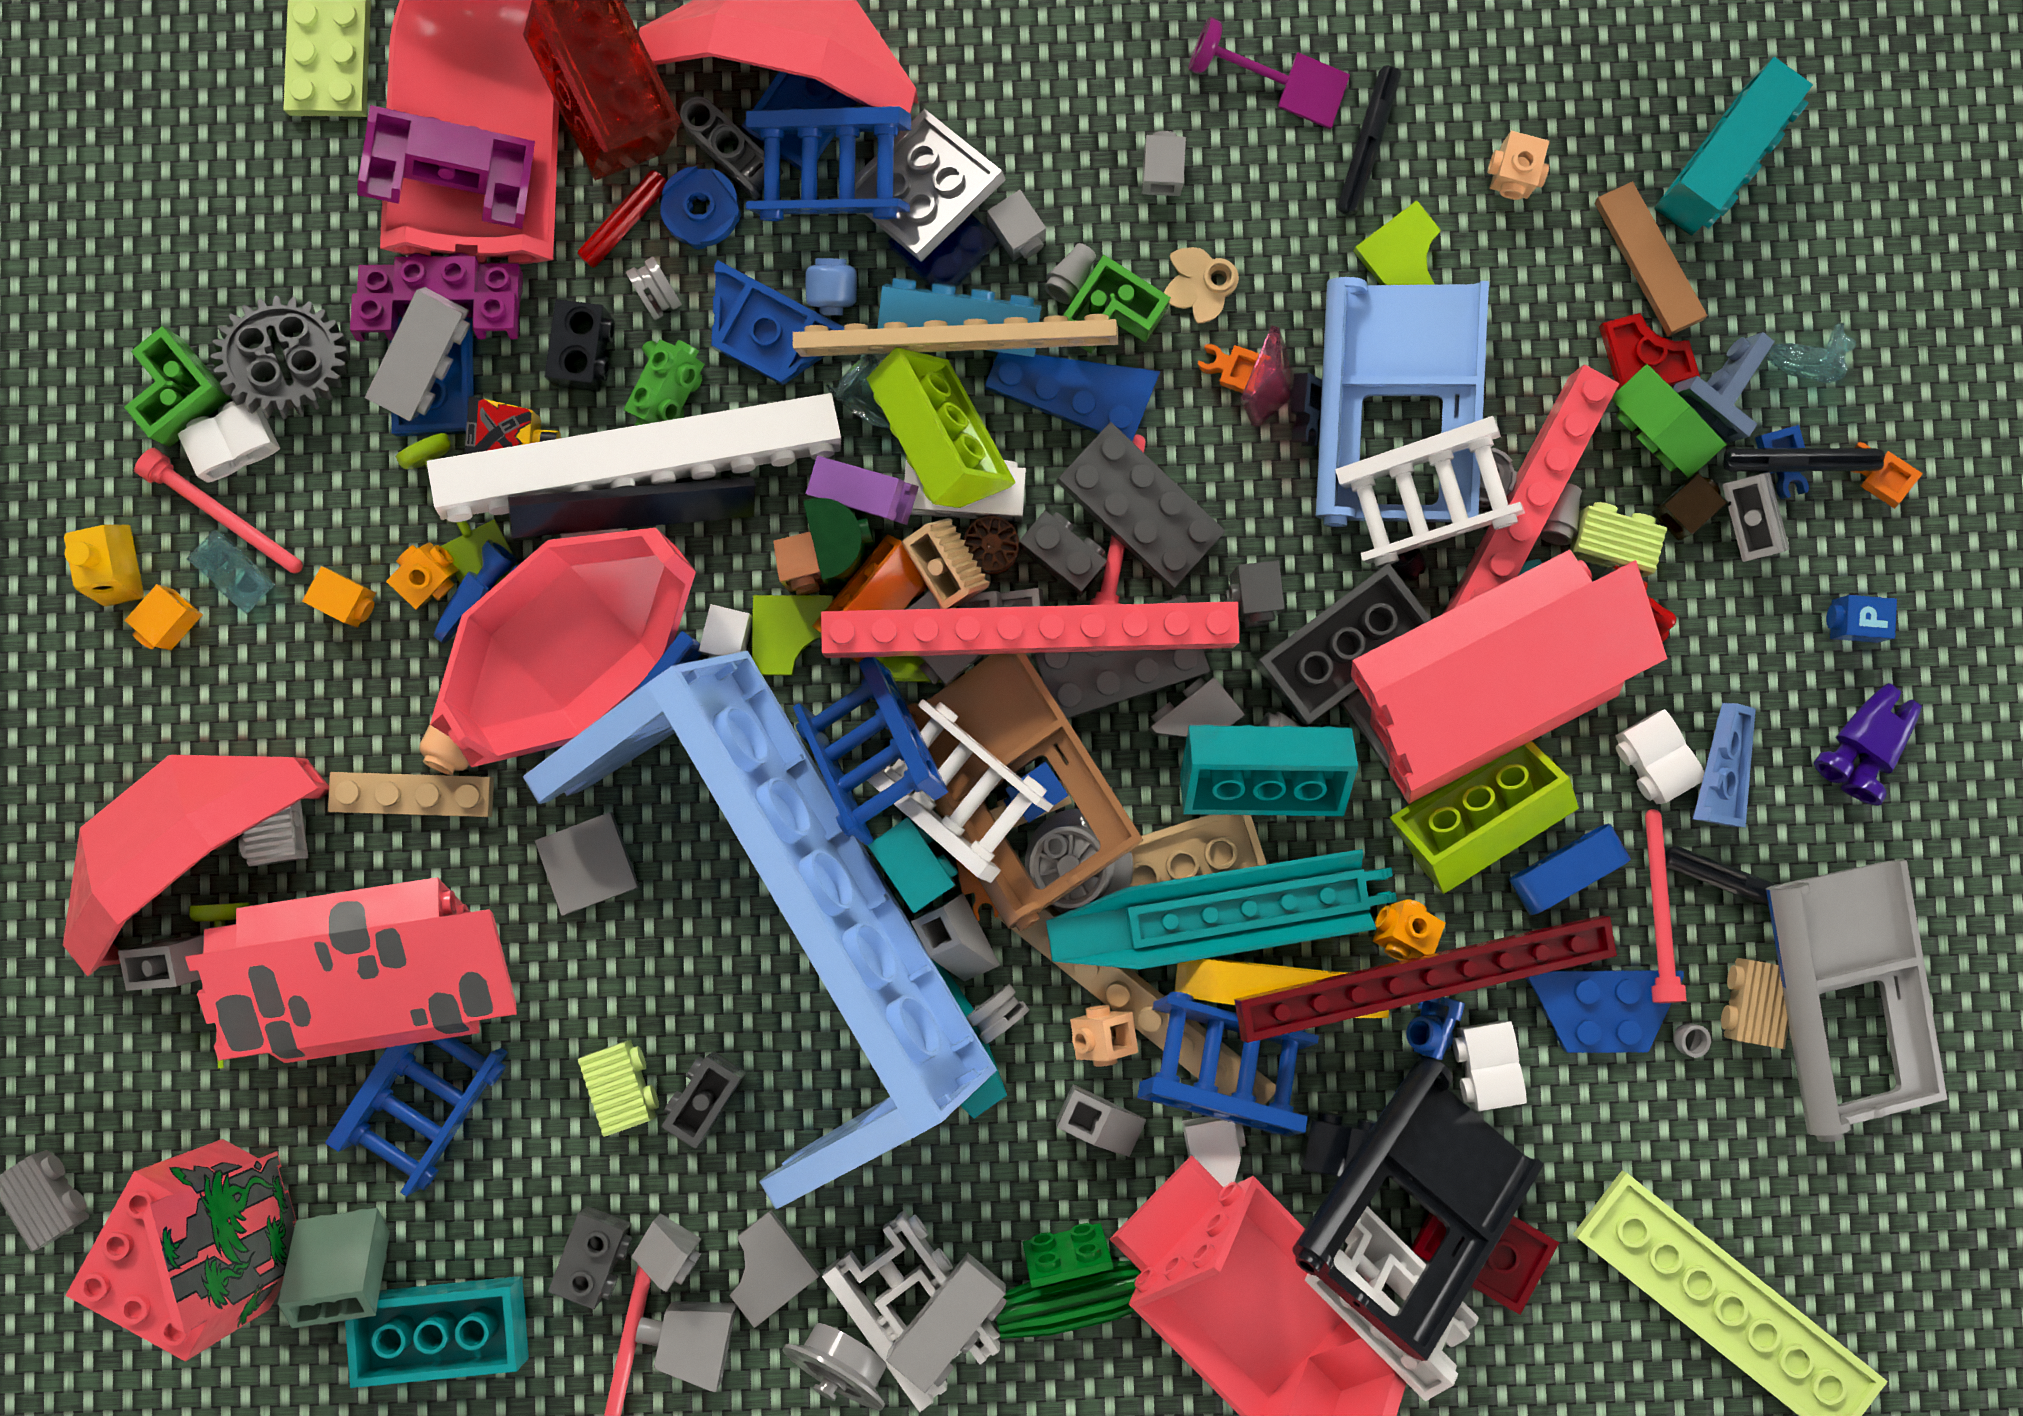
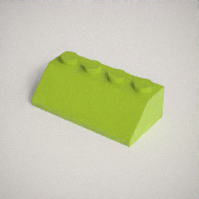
[866,347,1016,508]
[1390,741,1579,894]

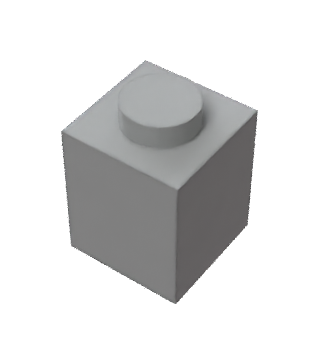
[1141,131,1186,196]
[987,190,1046,261]

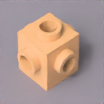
[1488,130,1549,200]
[1070,1005,1138,1067]

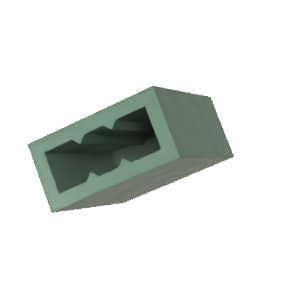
[278,1208,390,1328]

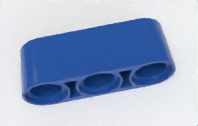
[1509,823,1631,915]

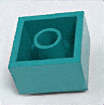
[868,817,959,913]

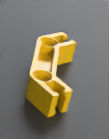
[1174,957,1389,1018]

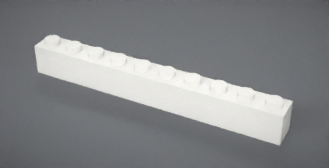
[427,393,841,522]

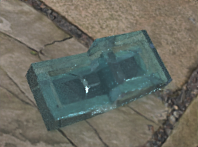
[187,529,275,614]

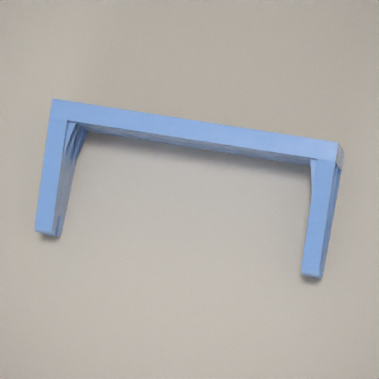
[523,651,997,1209]

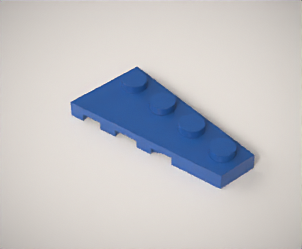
[985,352,1160,441]

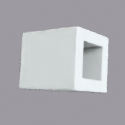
[699,604,753,658]

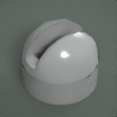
[1673,1023,1711,1058]

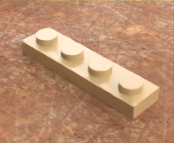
[328,772,494,817]

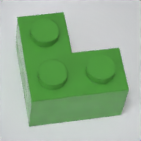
[1063,254,1171,354]
[124,326,231,447]
[1611,364,1727,478]

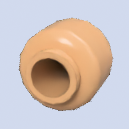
[419,725,469,775]

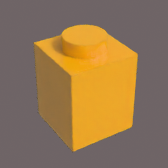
[302,566,376,628]
[124,584,203,650]

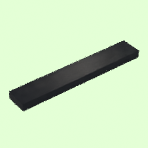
[508,477,756,538]

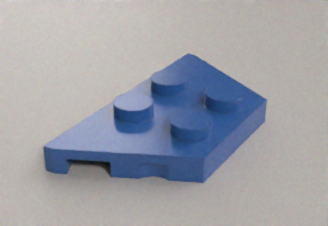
[711,260,844,386]
[1525,970,1684,1053]

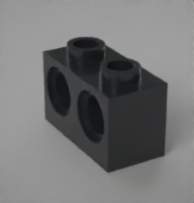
[544,299,615,392]

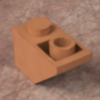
[773,532,825,596]

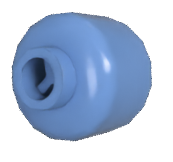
[805,258,857,315]

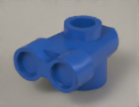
[1406,997,1465,1060]

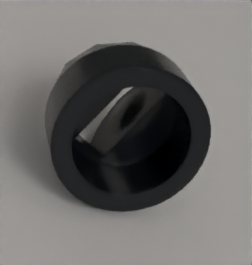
[1391,548,1426,581]

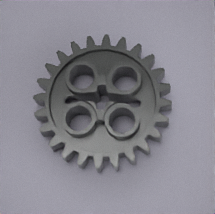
[211,296,349,419]

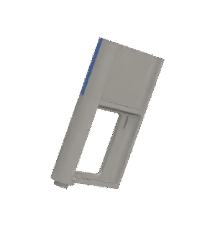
[1766,860,1947,1142]

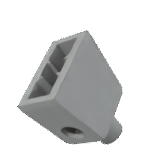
[635,1301,737,1392]

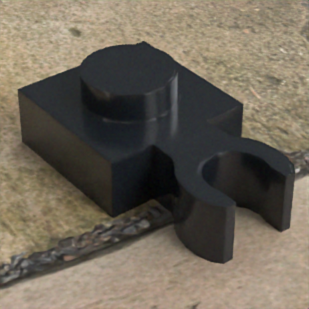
[1289,372,1322,447]

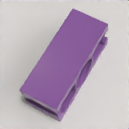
[806,455,919,525]

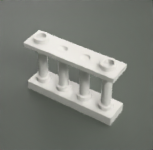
[1335,416,1525,568]
[867,699,1053,883]

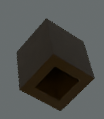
[1652,474,1727,541]

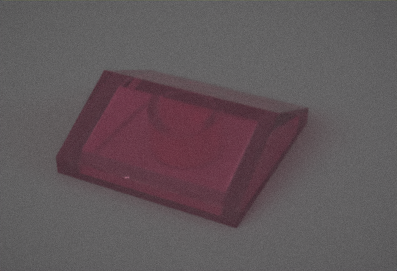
[1241,325,1291,427]

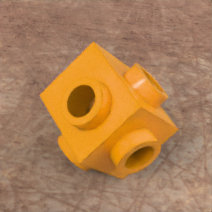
[386,542,459,610]
[1372,899,1446,961]

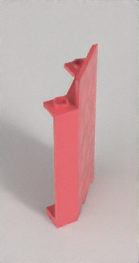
[1351,550,1667,804]

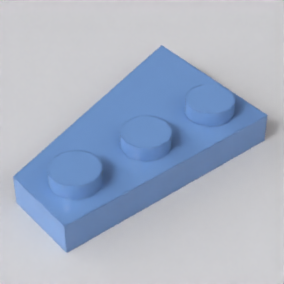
[1693,703,1756,828]

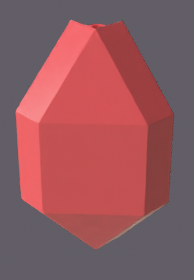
[631,0,918,114]
[430,528,696,768]
[63,755,329,977]

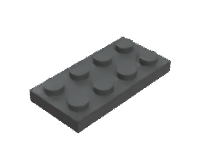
[1056,422,1225,590]

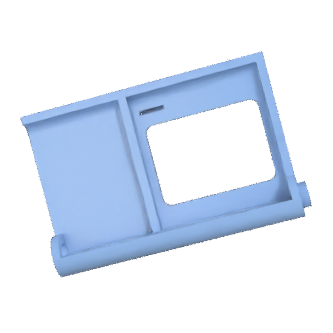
[1316,277,1489,527]

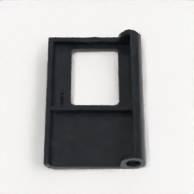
[1292,1056,1544,1361]

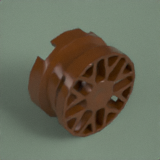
[964,516,1019,575]

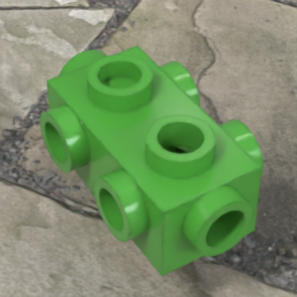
[623,339,705,426]

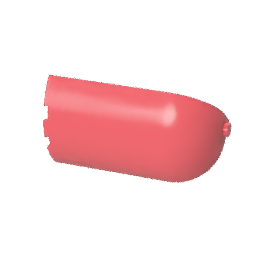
[380,0,561,265]

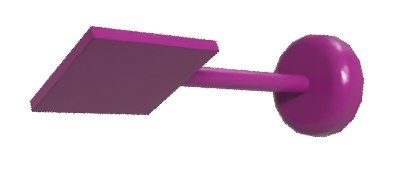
[1188,16,1350,129]

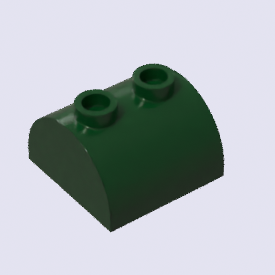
[803,498,876,590]

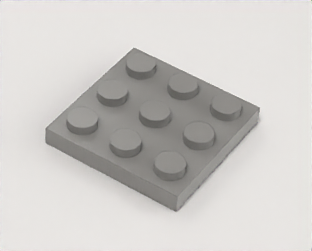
[855,109,1006,262]

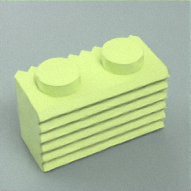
[1569,502,1667,578]
[578,1040,659,1137]

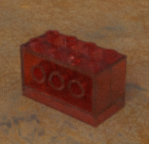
[523,0,682,181]

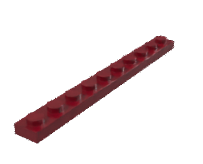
[1234,915,1617,1043]

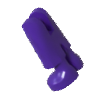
[1814,683,1923,806]

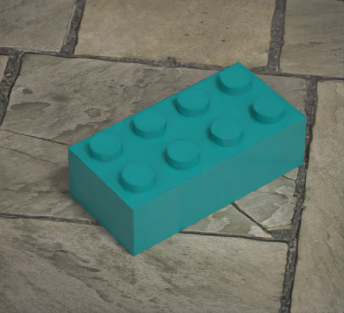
[1654,57,1813,236]
[1180,725,1358,816]
[345,1276,529,1388]

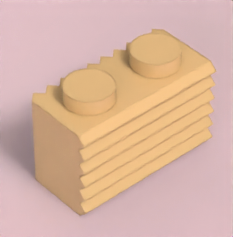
[901,518,990,609]
[1721,958,1789,1049]

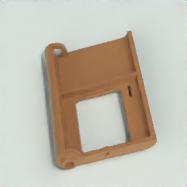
[888,653,1143,932]

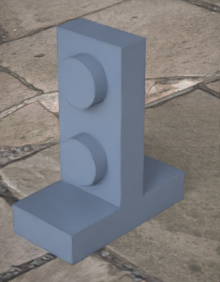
[1673,332,1775,443]

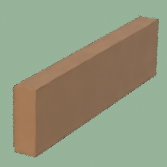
[1594,181,1708,337]

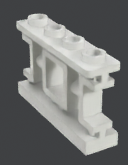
[1305,1206,1479,1401]
[822,1210,1000,1412]

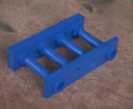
[746,106,911,221]
[793,657,949,845]
[1137,992,1319,1137]
[325,1037,508,1197]

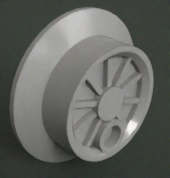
[1025,809,1133,914]
[782,1323,887,1410]

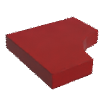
[1599,313,1701,390]

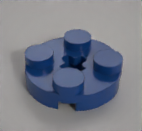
[660,166,741,249]

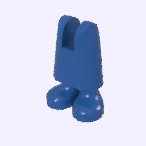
[434,539,520,644]

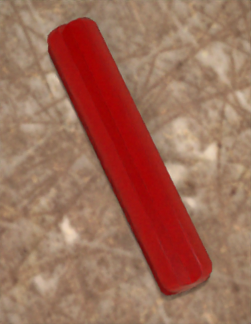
[578,170,667,268]

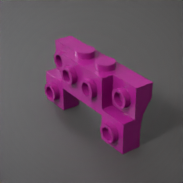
[357,105,535,229]
[350,253,523,341]

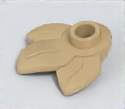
[1164,247,1239,323]

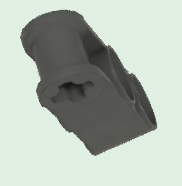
[680,96,783,201]

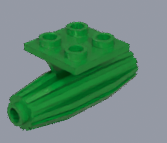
[996,1223,1141,1339]

